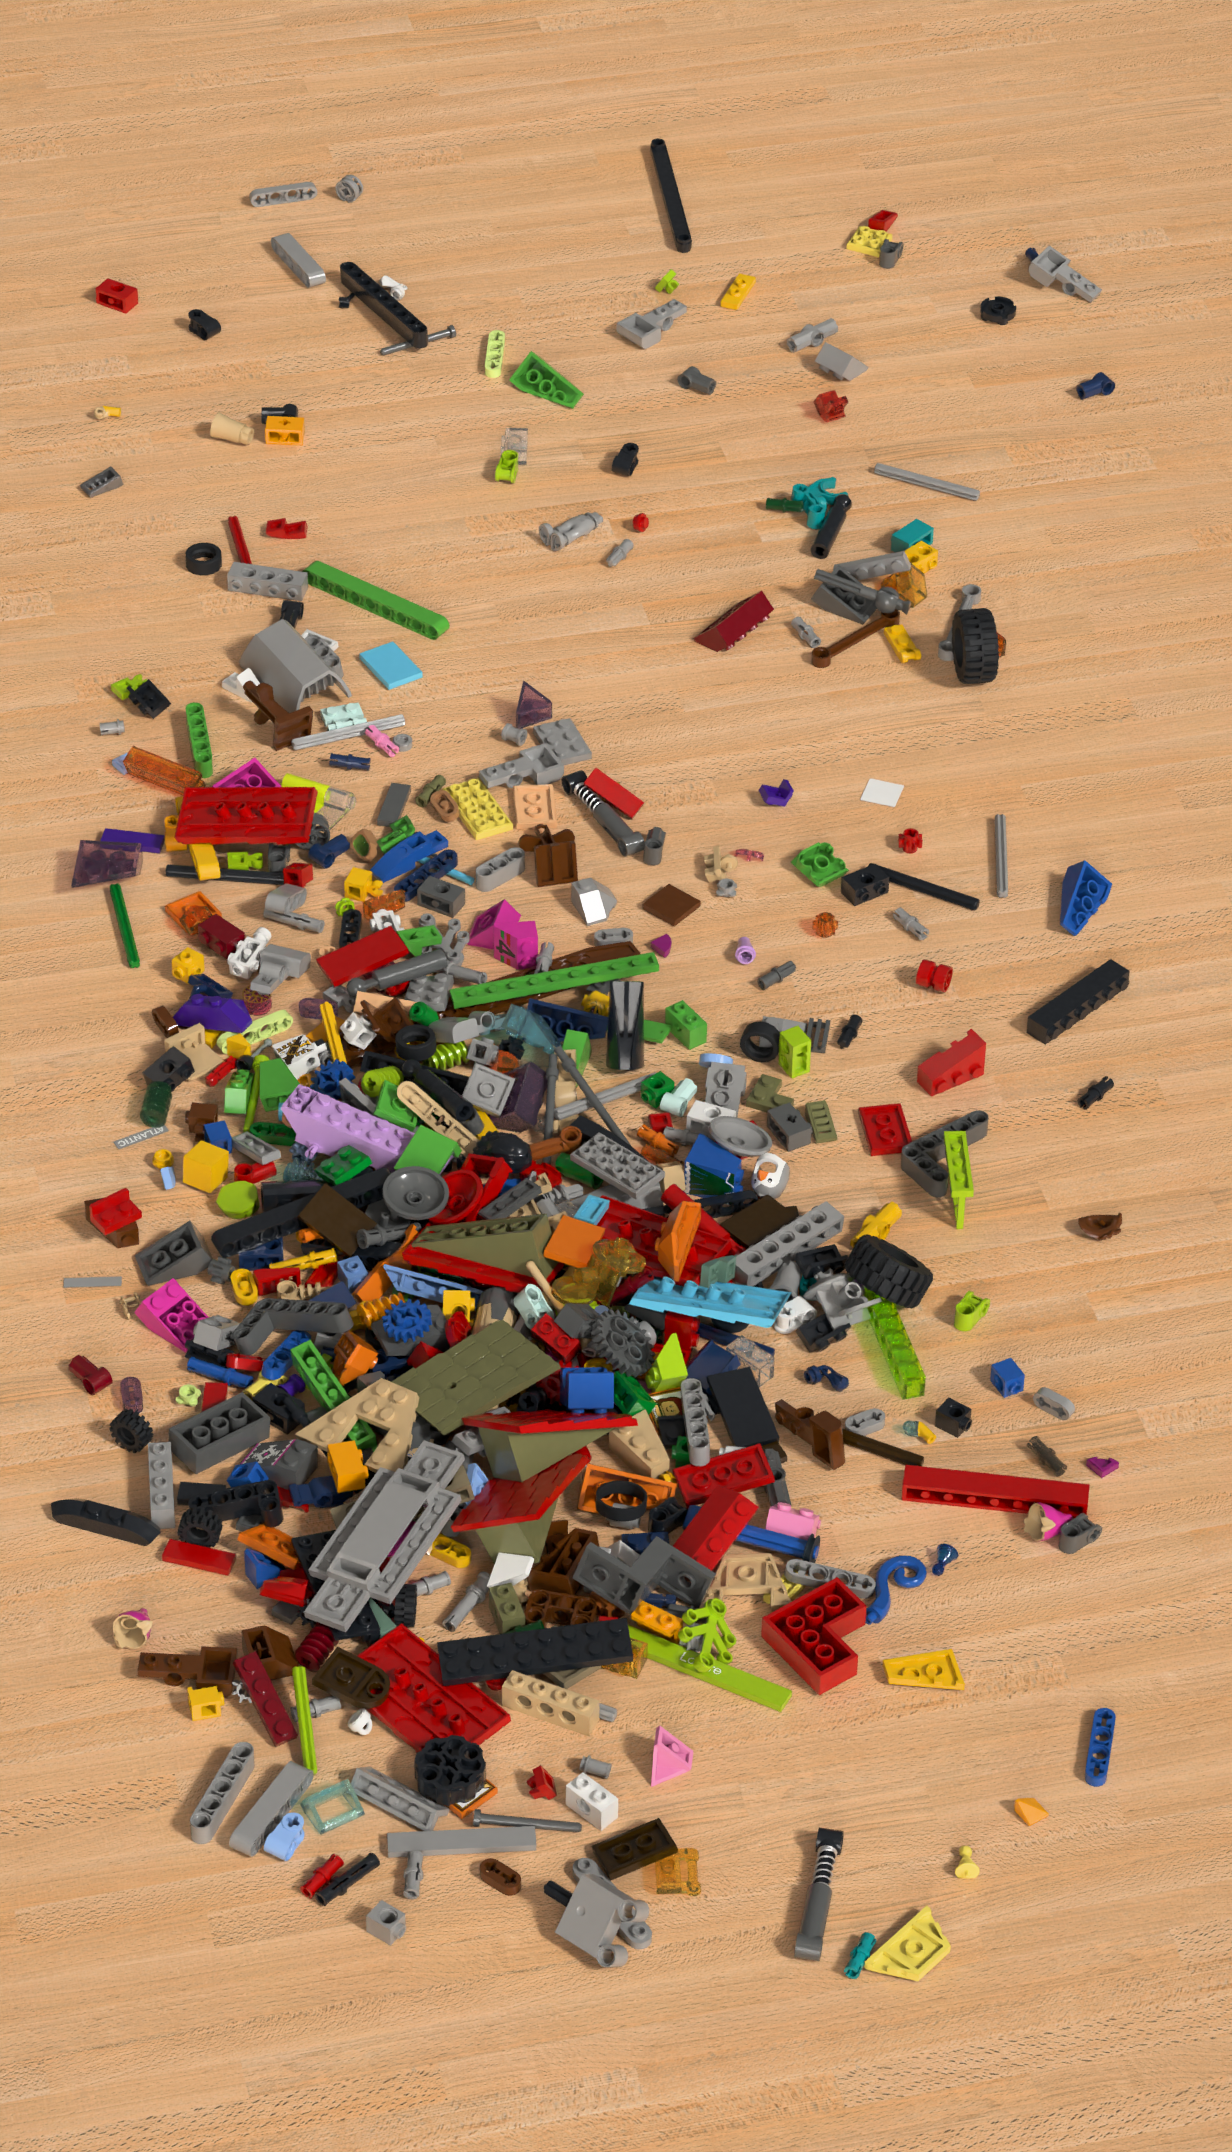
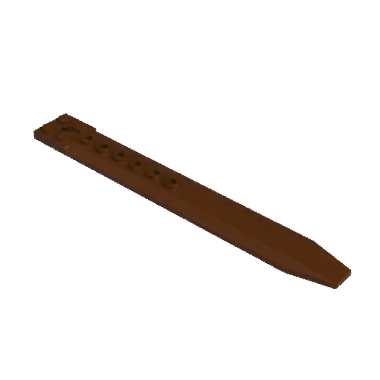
[327,941,640,1067]

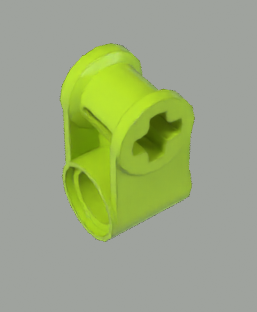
[495,450,518,483]
[954,1291,990,1331]

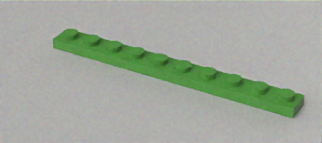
[449,952,659,1009]

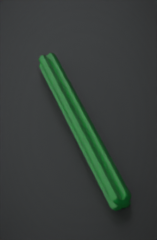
[110,883,140,969]

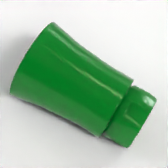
[555,1153,604,1190]

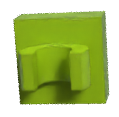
[655,269,679,294]

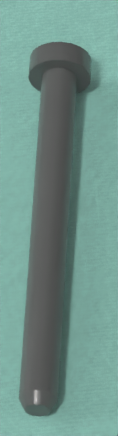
[380,325,456,355]
[473,1809,582,1832]

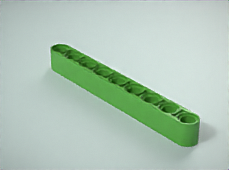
[302,561,450,640]

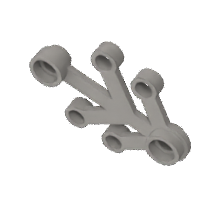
[419,913,470,966]

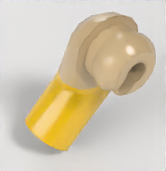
[94,406,121,420]

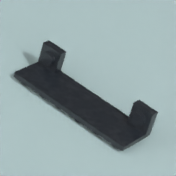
[291,1530,380,1648]

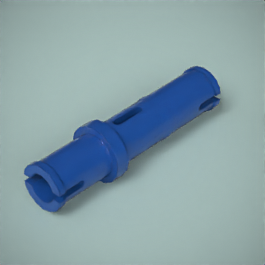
[187,1357,253,1389]

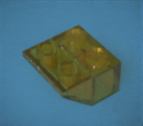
[881,561,928,608]

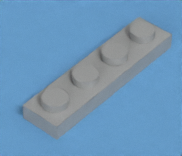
[833,551,911,580]

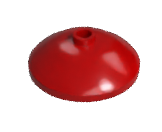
[428,1170,483,1225]

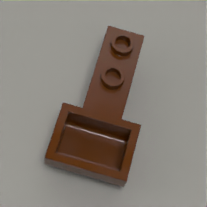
[775,1399,846,1470]
[138,1646,238,1698]

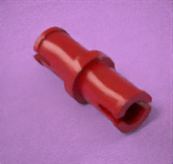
[300,1854,344,1899]

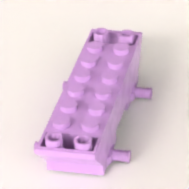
[281,1084,454,1175]

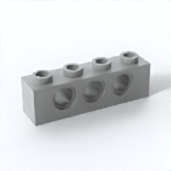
[227,562,308,601]
[148,1442,175,1529]

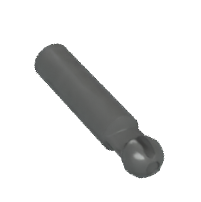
[346,948,448,998]

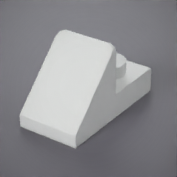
[222,668,260,703]

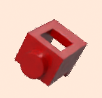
[283,863,313,888]

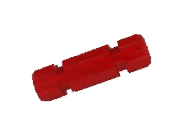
[205,1056,237,1087]

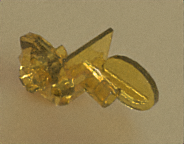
[551,1237,646,1308]

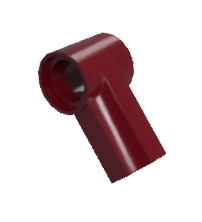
[68,1355,113,1395]

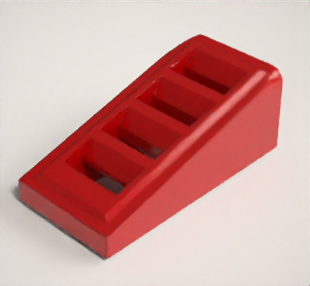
[868,210,898,232]
[253,1267,301,1297]

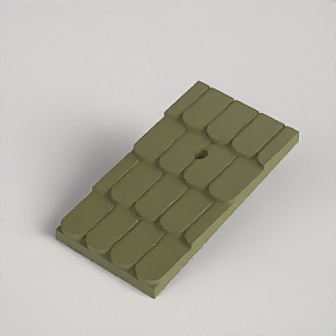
[392,1320,561,1435]

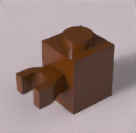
[185,1102,218,1142]

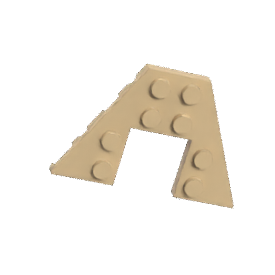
[295,1378,419,1473]

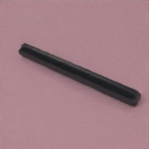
[867,863,980,910]
[165,864,284,885]

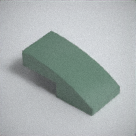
[700,1255,736,1288]

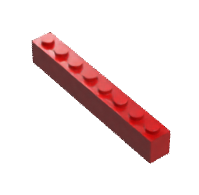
[902,1465,1090,1519]

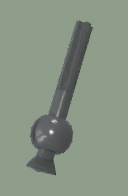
[814,569,911,615]

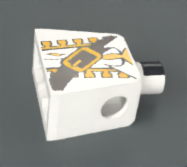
[272,1034,327,1080]

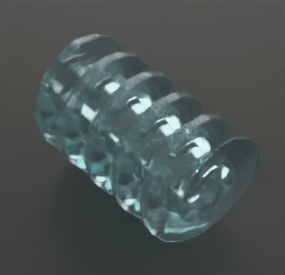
[283,1157,324,1181]

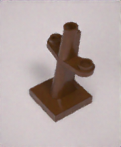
[243,680,313,751]
[518,824,578,887]

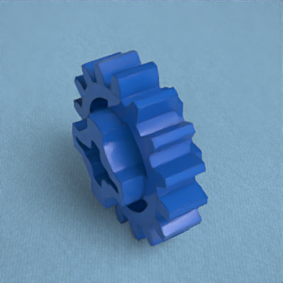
[310,1059,355,1100]
[382,1299,432,1343]

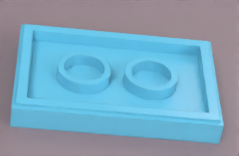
[359,642,423,690]

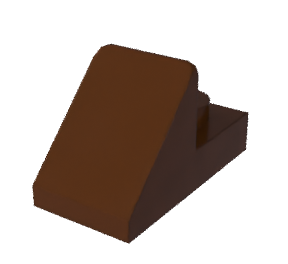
[545,1519,568,1555]

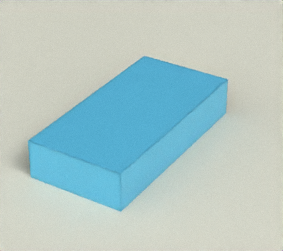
[574,1195,610,1226]

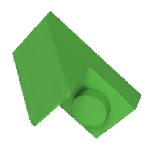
[396,925,442,956]

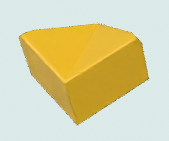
[226,1033,251,1059]

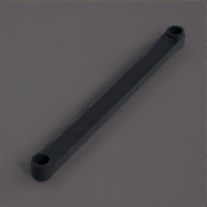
[650,138,692,253]

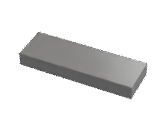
[232,1132,281,1165]

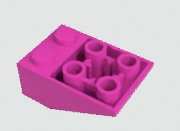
[134,1278,209,1353]

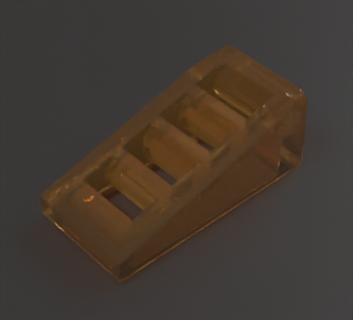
[363,889,405,921]

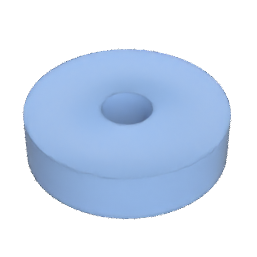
[699,1053,733,1068]

